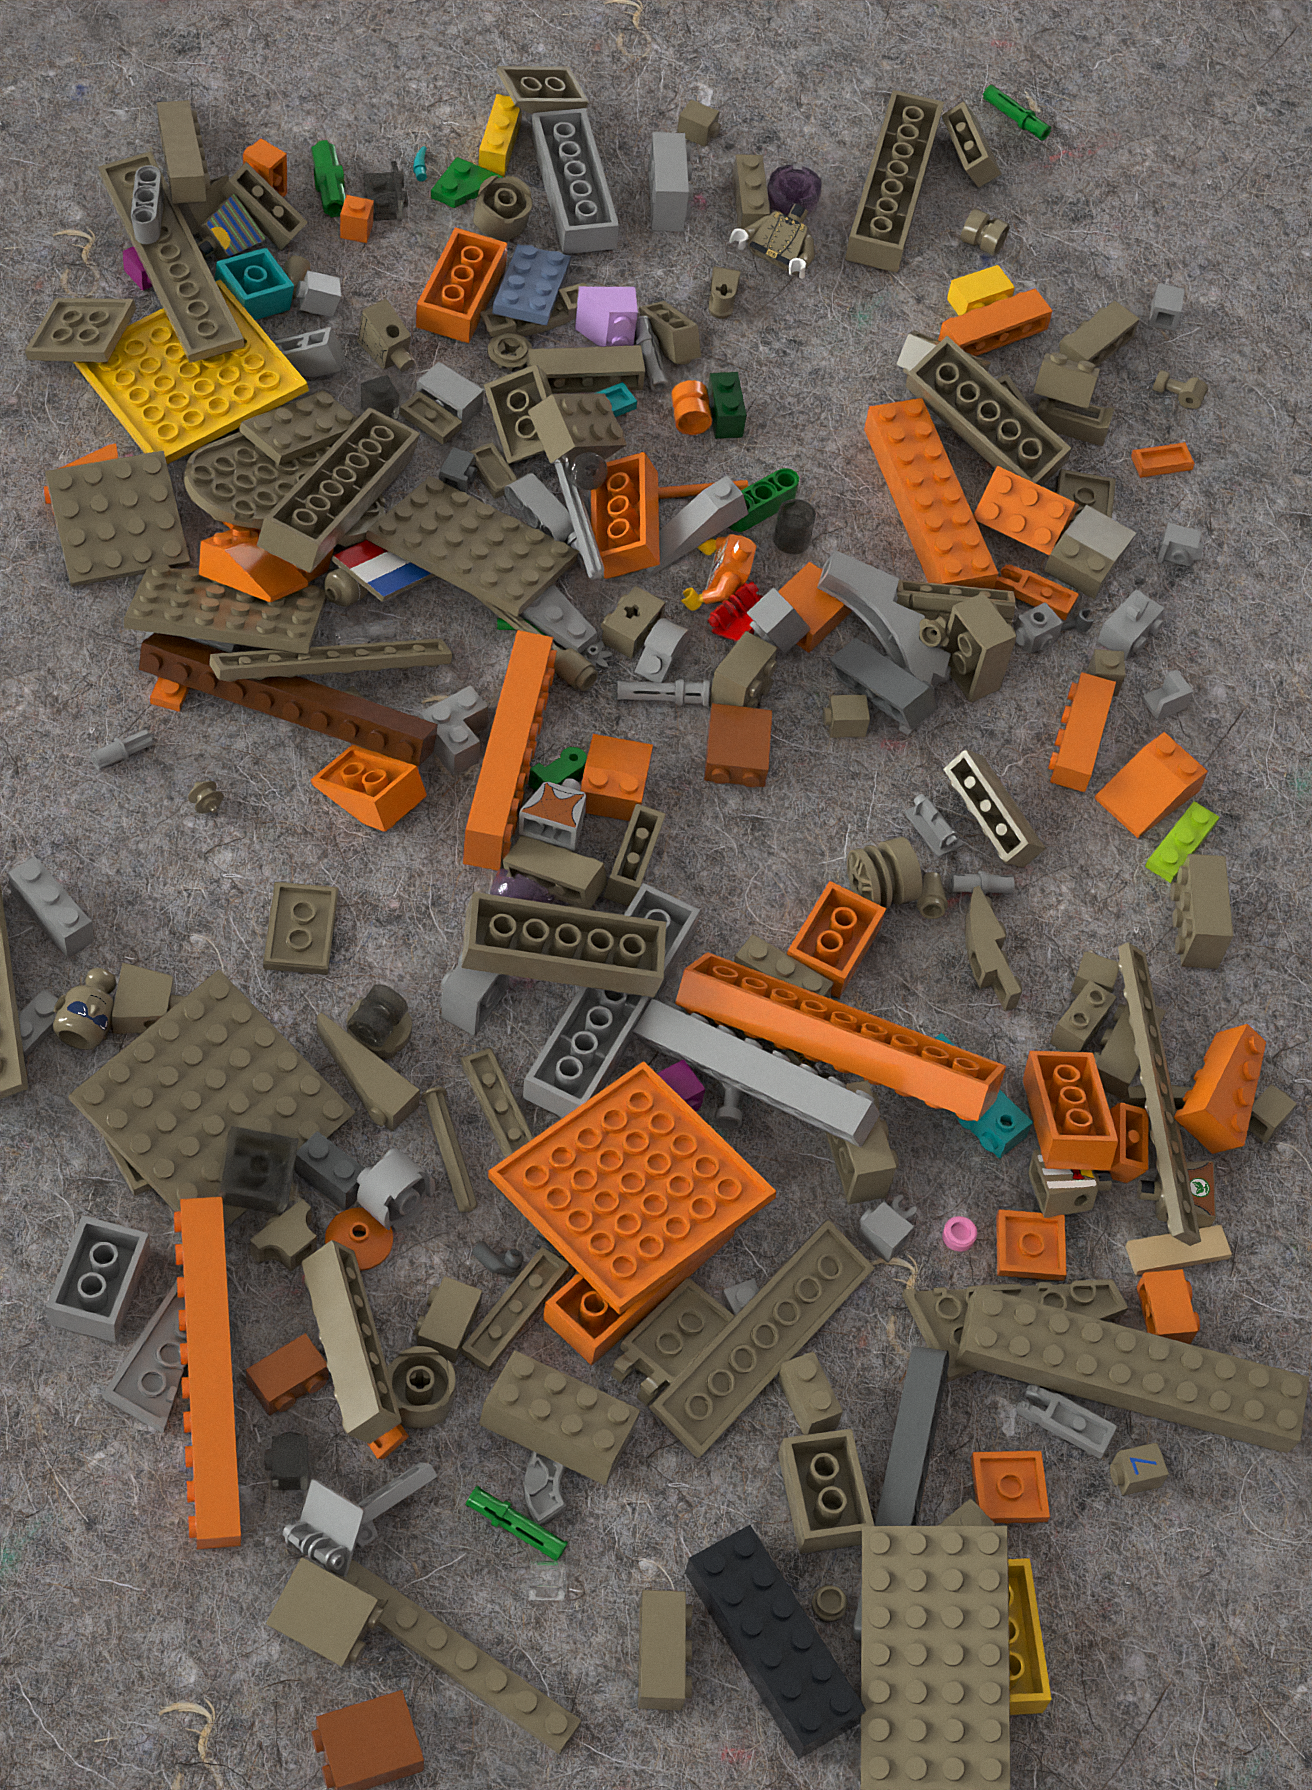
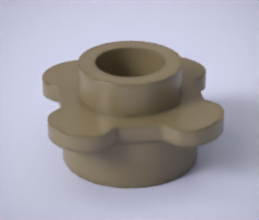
[919,617,950,647]

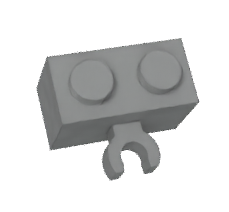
[1097,589,1165,660]

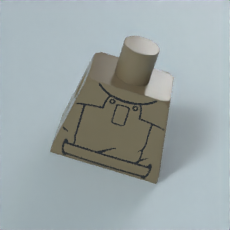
[357,299,414,372]

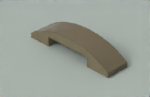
[480,282,587,337]

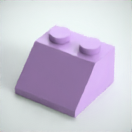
[575,286,638,347]

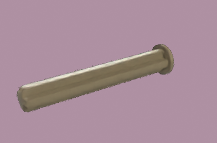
[421,1087,478,1213]

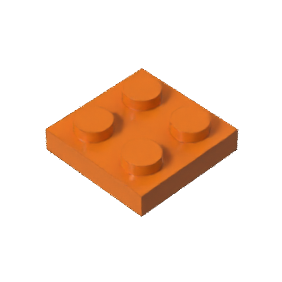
[996,1209,1066,1281]
[970,1451,1050,1523]

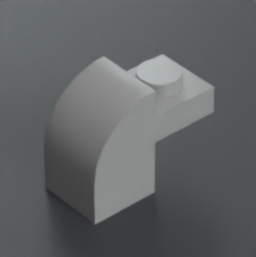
[634,618,693,683]

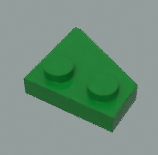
[431,157,503,208]

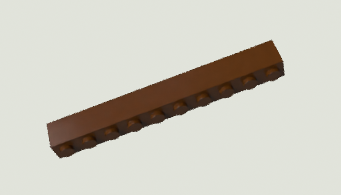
[139,633,438,766]

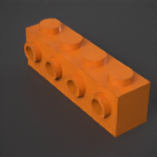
[938,288,1053,356]
[1048,672,1116,792]

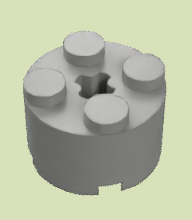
[357,1148,435,1230]

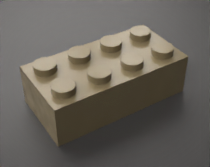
[479,1350,641,1486]

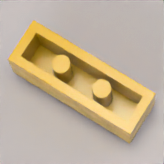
[478,94,522,178]

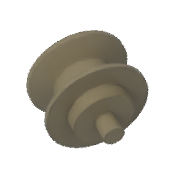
[188,780,224,814]

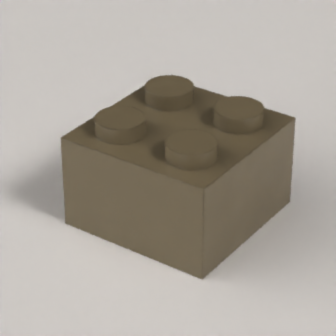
[708,631,778,708]

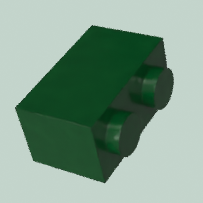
[707,372,747,439]

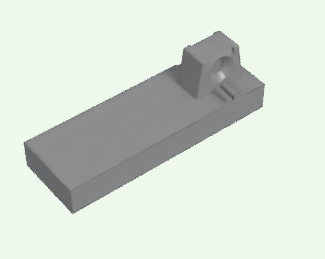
[356,1462,437,1548]

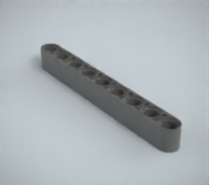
[853,1346,949,1642]

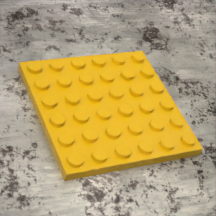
[73,280,309,464]

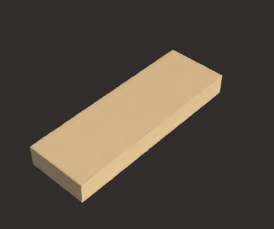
[1125,1225,1232,1276]

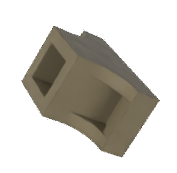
[250,1198,317,1272]

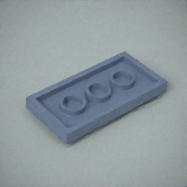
[492,244,571,326]

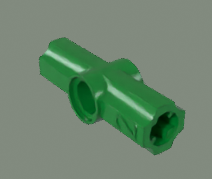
[311,140,346,217]

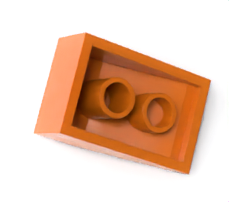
[199,525,308,603]
[1094,732,1208,838]
[580,734,653,821]
[310,744,427,832]

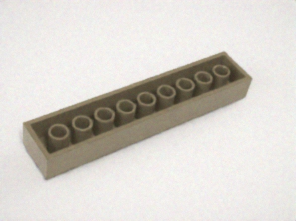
[956,1287,1309,1453]

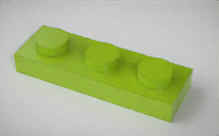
[1145,801,1220,883]

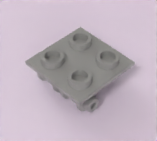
[283,1478,366,1577]

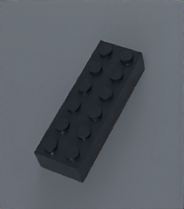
[685,1525,866,1760]

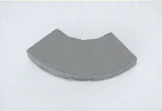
[524,1451,568,1526]

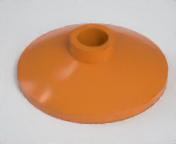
[325,1207,393,1271]

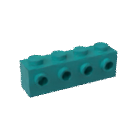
[935,1033,1033,1159]

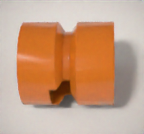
[671,380,712,435]

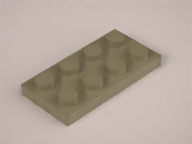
[239,390,358,465]

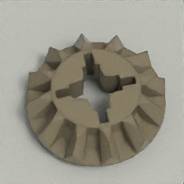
[487,333,533,372]

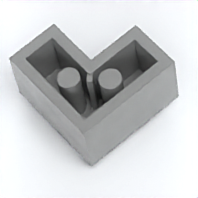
[419,685,488,776]

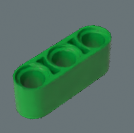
[728,468,799,532]

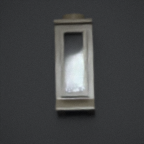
[1036,397,1115,446]

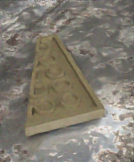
[902,1279,1128,1383]

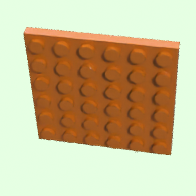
[488,1061,776,1315]

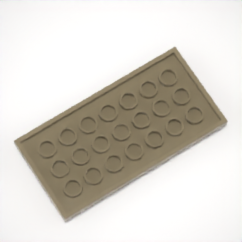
[861,1526,1011,1790]

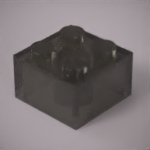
[215,1126,299,1215]

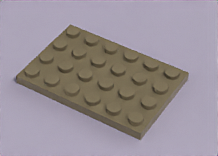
[366,476,579,617]
[124,564,327,654]

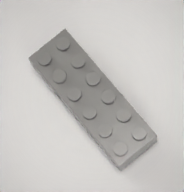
[531,108,619,254]

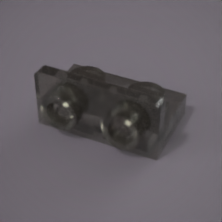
[363,161,408,221]

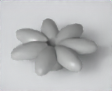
[580,641,612,669]

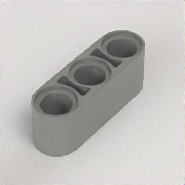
[131,165,164,244]
[504,473,575,542]

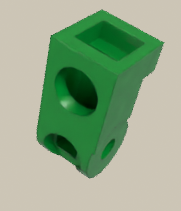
[528,747,587,792]

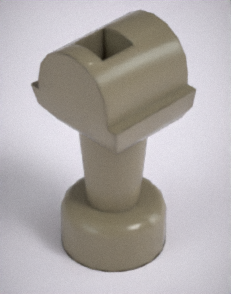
[1152,369,1208,409]

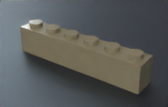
[157,100,211,204]
[302,1240,402,1444]

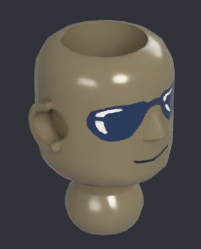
[53,968,116,1050]

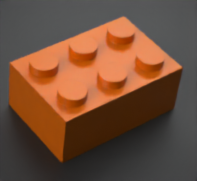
[973,466,1079,556]
[787,881,886,999]

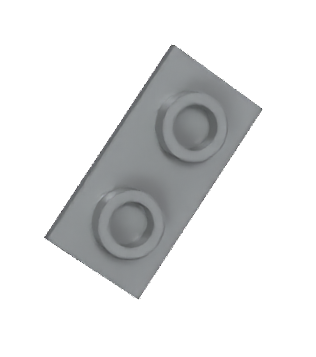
[904,794,964,858]

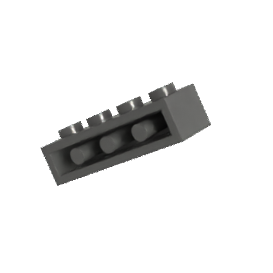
[829,638,938,730]

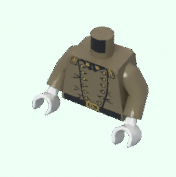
[729,204,815,279]

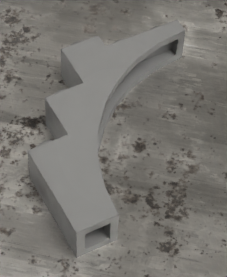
[817,550,951,735]

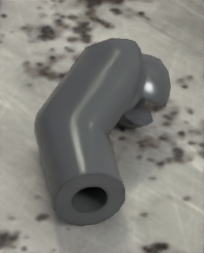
[472,1241,524,1273]

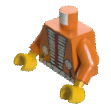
[681,534,757,611]

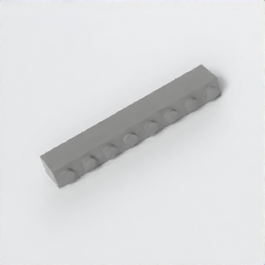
[633,998,880,1148]

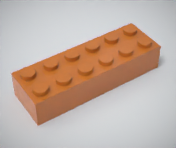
[543,1228,736,1366]

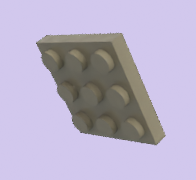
[25,298,137,363]

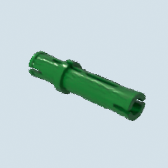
[983,84,1052,141]
[465,1485,568,1562]

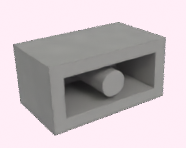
[417,361,484,428]

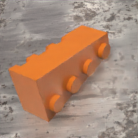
[1173,1024,1266,1154]

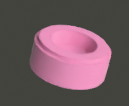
[942,1216,977,1252]

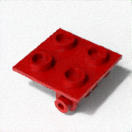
[707,582,763,642]

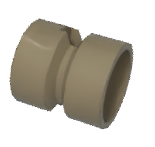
[960,208,1010,256]

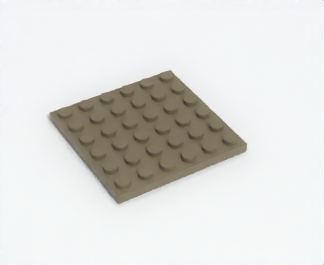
[68,969,356,1231]

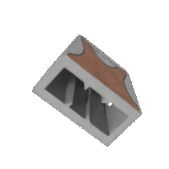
[519,778,587,851]

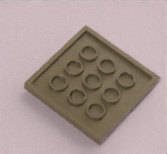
[45,450,190,587]

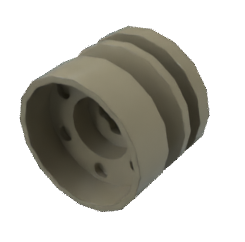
[847,837,923,909]

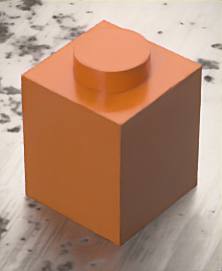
[340,195,374,243]

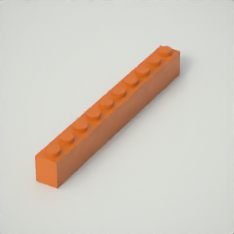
[174,1197,241,1549]

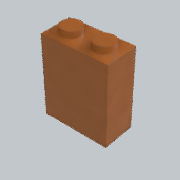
[704,703,772,787]
[311,1690,424,1790]

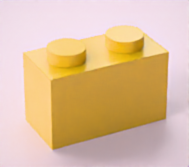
[947,265,1015,316]

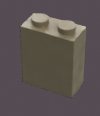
[265,1557,384,1667]

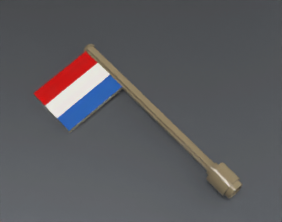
[332,540,598,691]

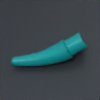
[413,146,427,182]

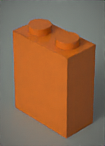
[778,561,852,653]

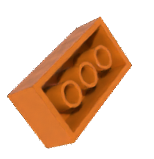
[416,227,508,343]
[591,452,660,579]
[1023,1051,1118,1170]

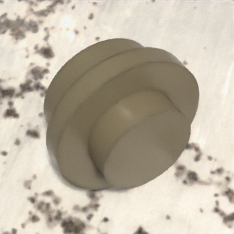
[811,1585,848,1622]

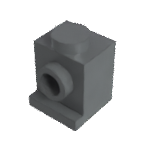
[439,447,477,494]

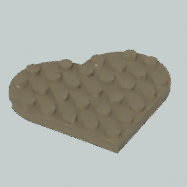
[184,432,385,546]

